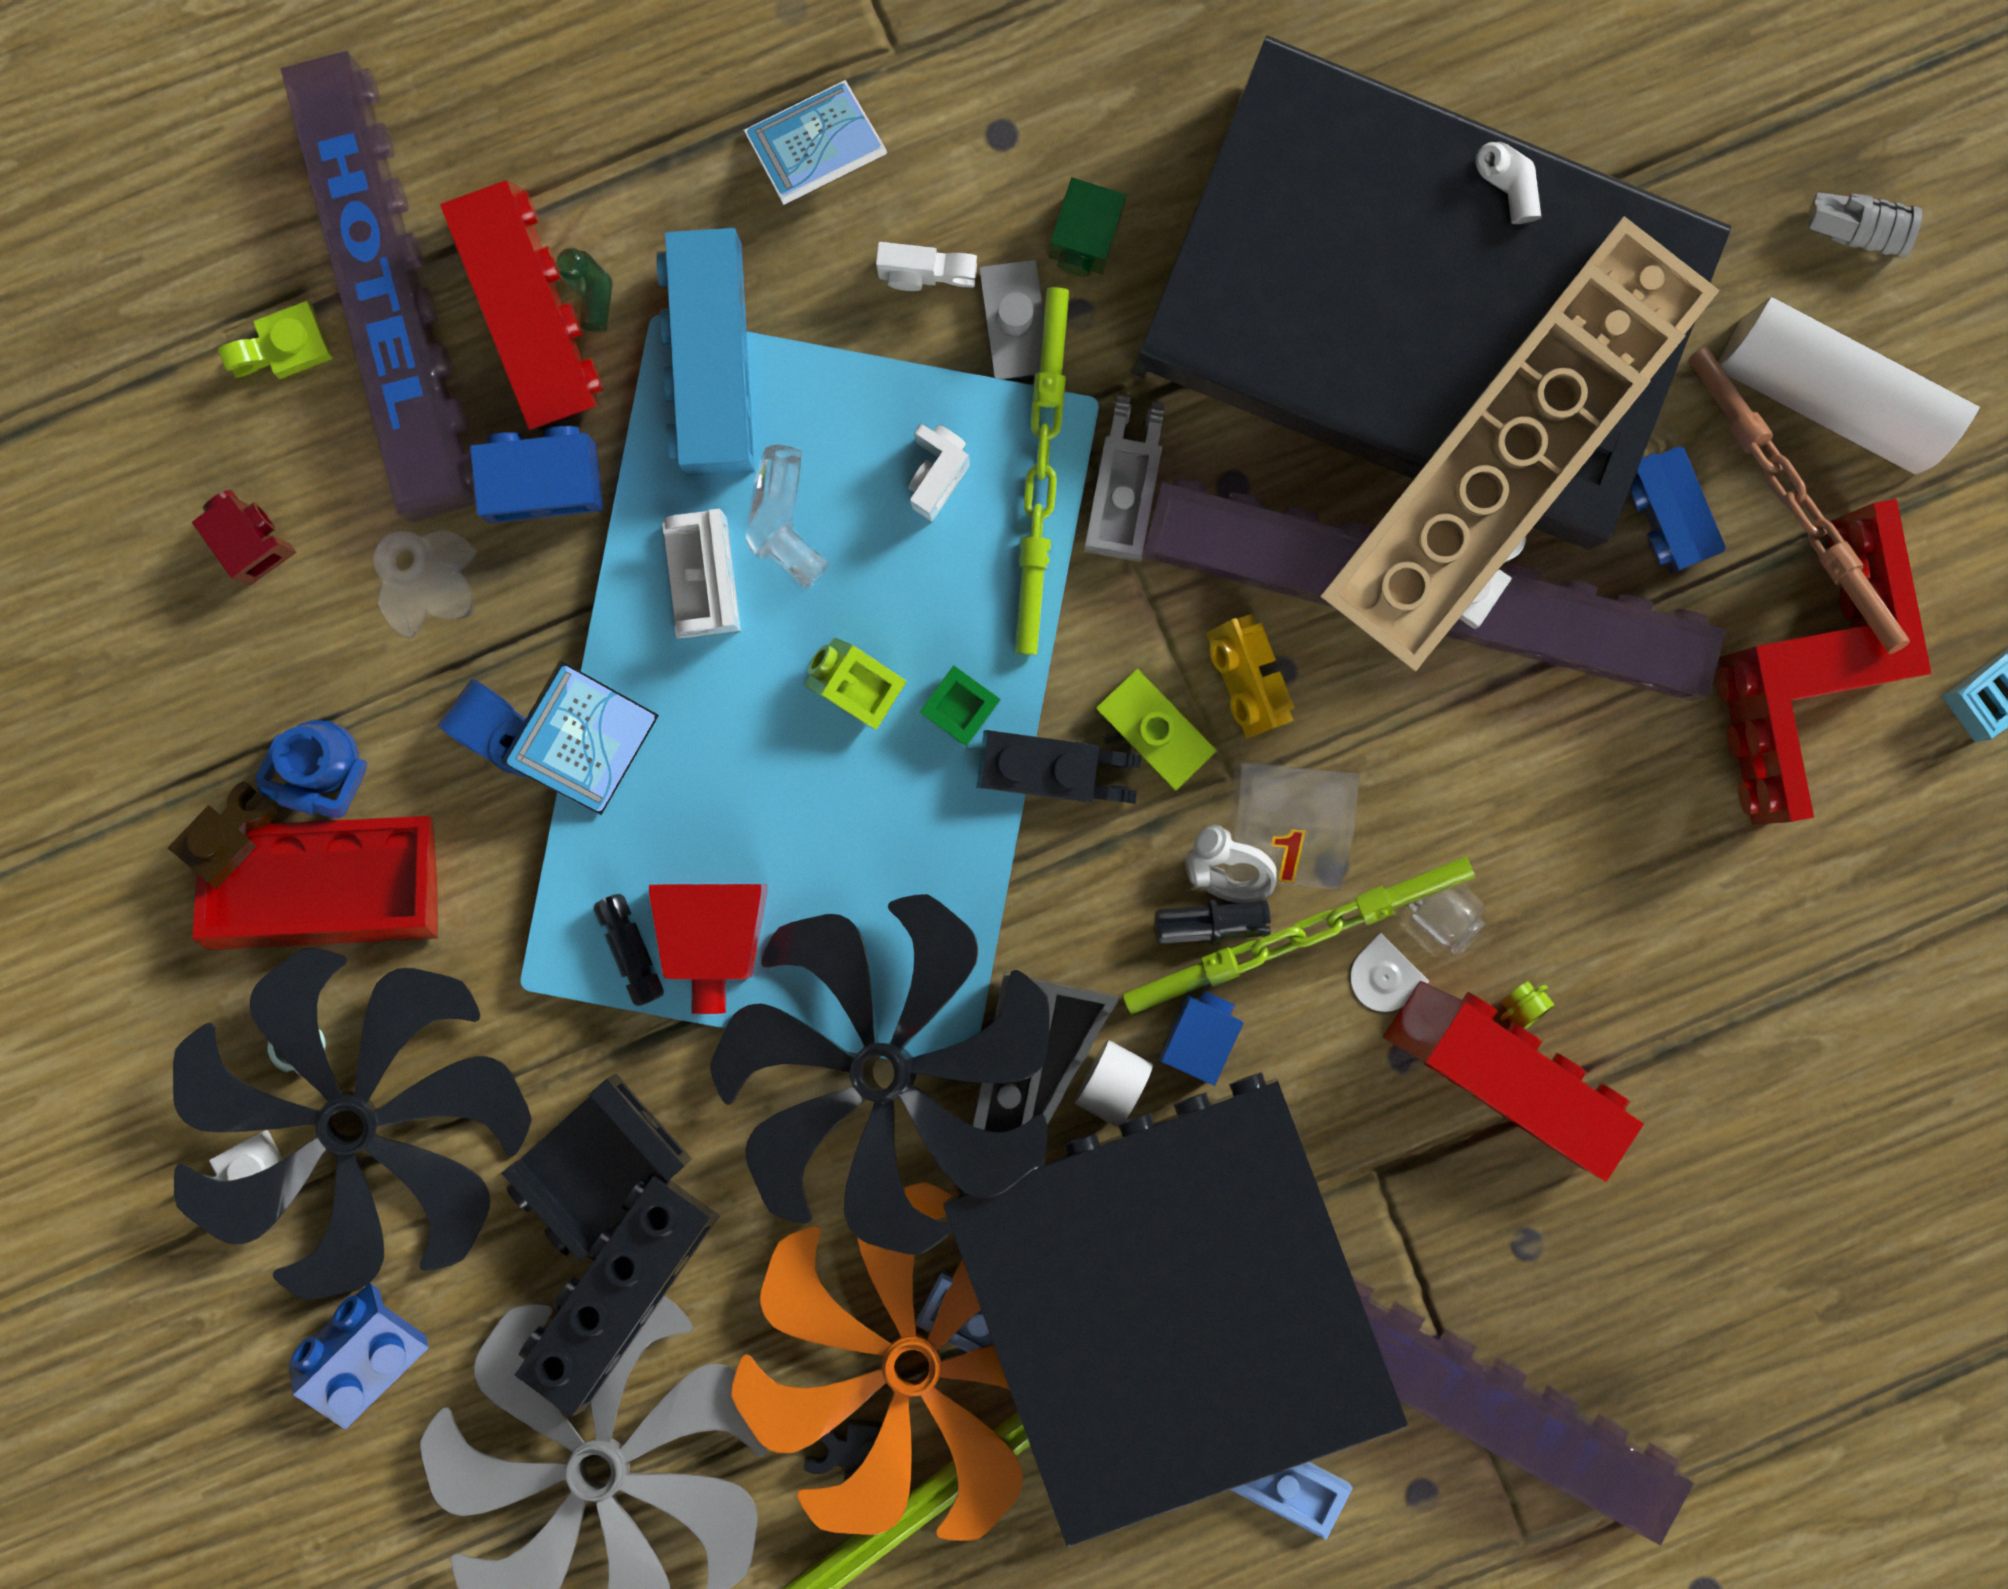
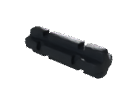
[593,894,664,1006]

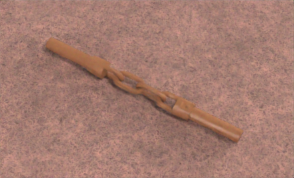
[1688,347,1910,654]

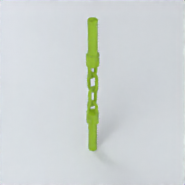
[1015,287,1069,655]
[1123,856,1476,1015]

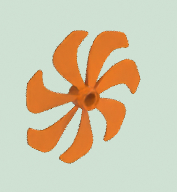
[731,1182,1023,1541]

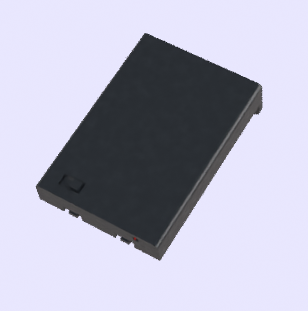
[1131,35,1731,550]

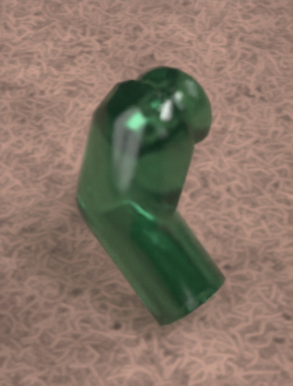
[556,247,613,332]

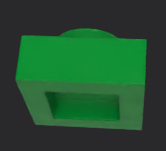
[919,665,1001,747]

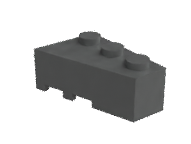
[973,972,1119,1133]

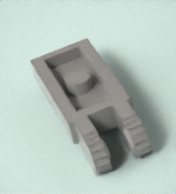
[1084,395,1165,562]

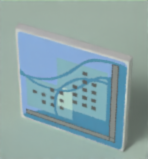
[744,80,887,205]

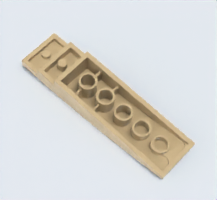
[1320,216,1720,671]

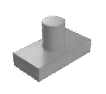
[979,260,1044,382]

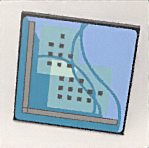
[501,660,659,815]

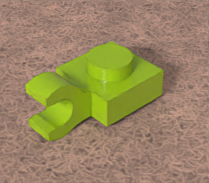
[218,301,333,379]

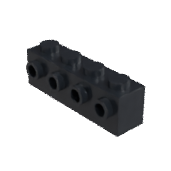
[514,1176,720,1417]

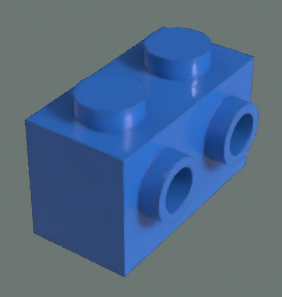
[470,426,604,524]

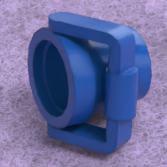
[255,720,367,818]

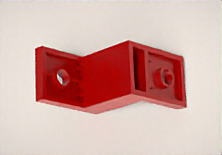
[1716,499,1932,825]

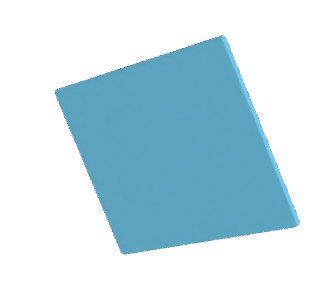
[521,315,1099,1059]

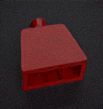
[649,884,767,1014]

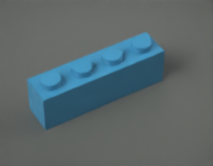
[656,228,755,475]

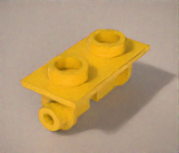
[1206,614,1295,739]

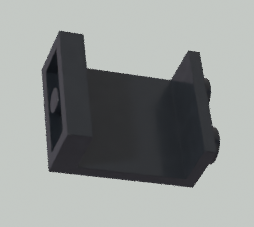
[501,1074,692,1261]

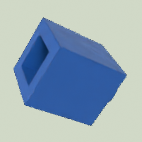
[1158,990,1244,1086]

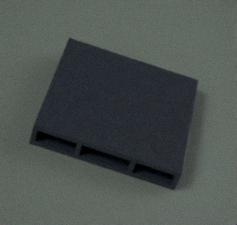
[943,1072,1409,1547]

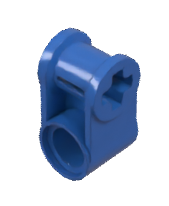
[438,678,529,778]

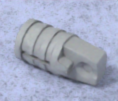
[1808,192,1922,259]

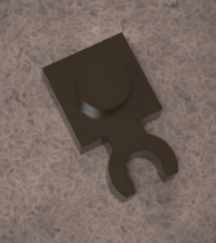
[168,781,278,889]

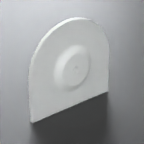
[1350,933,1429,1012]

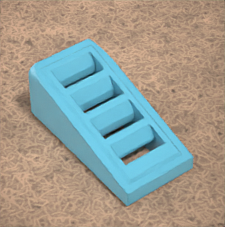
[1941,648,2008,742]

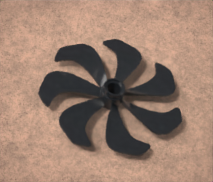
[710,894,1050,1255]
[173,948,532,1300]

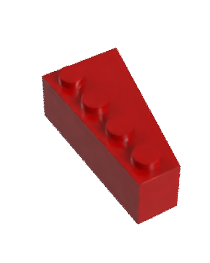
[440,180,604,430]
[1382,980,1644,1182]

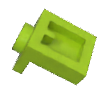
[804,638,907,730]

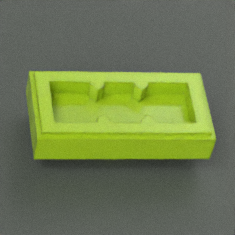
[1095,668,1217,791]

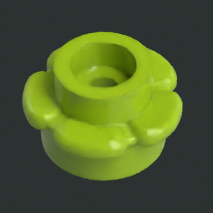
[1501,981,1555,1029]

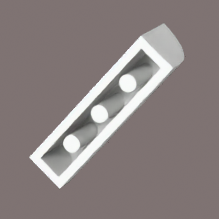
[1718,297,1980,475]

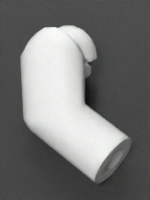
[1475,142,1541,224]

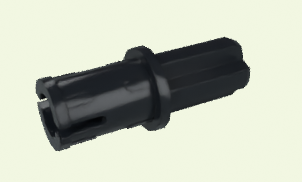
[1154,899,1271,946]

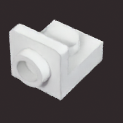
[908,423,970,522]

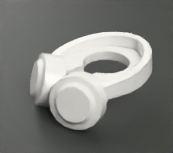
[1185,825,1277,903]

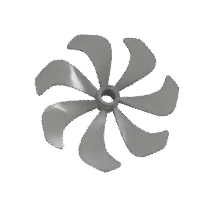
[420,1296,767,1589]

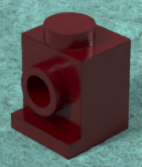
[191,490,297,585]

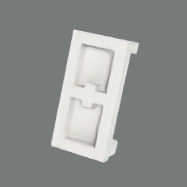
[662,509,741,639]

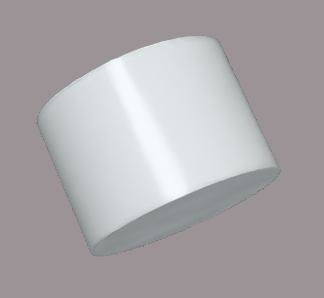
[1074,1040,1153,1128]

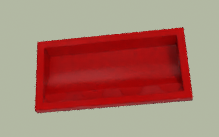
[192,816,438,950]

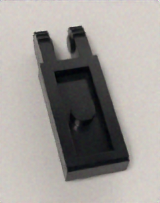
[976,730,1142,804]

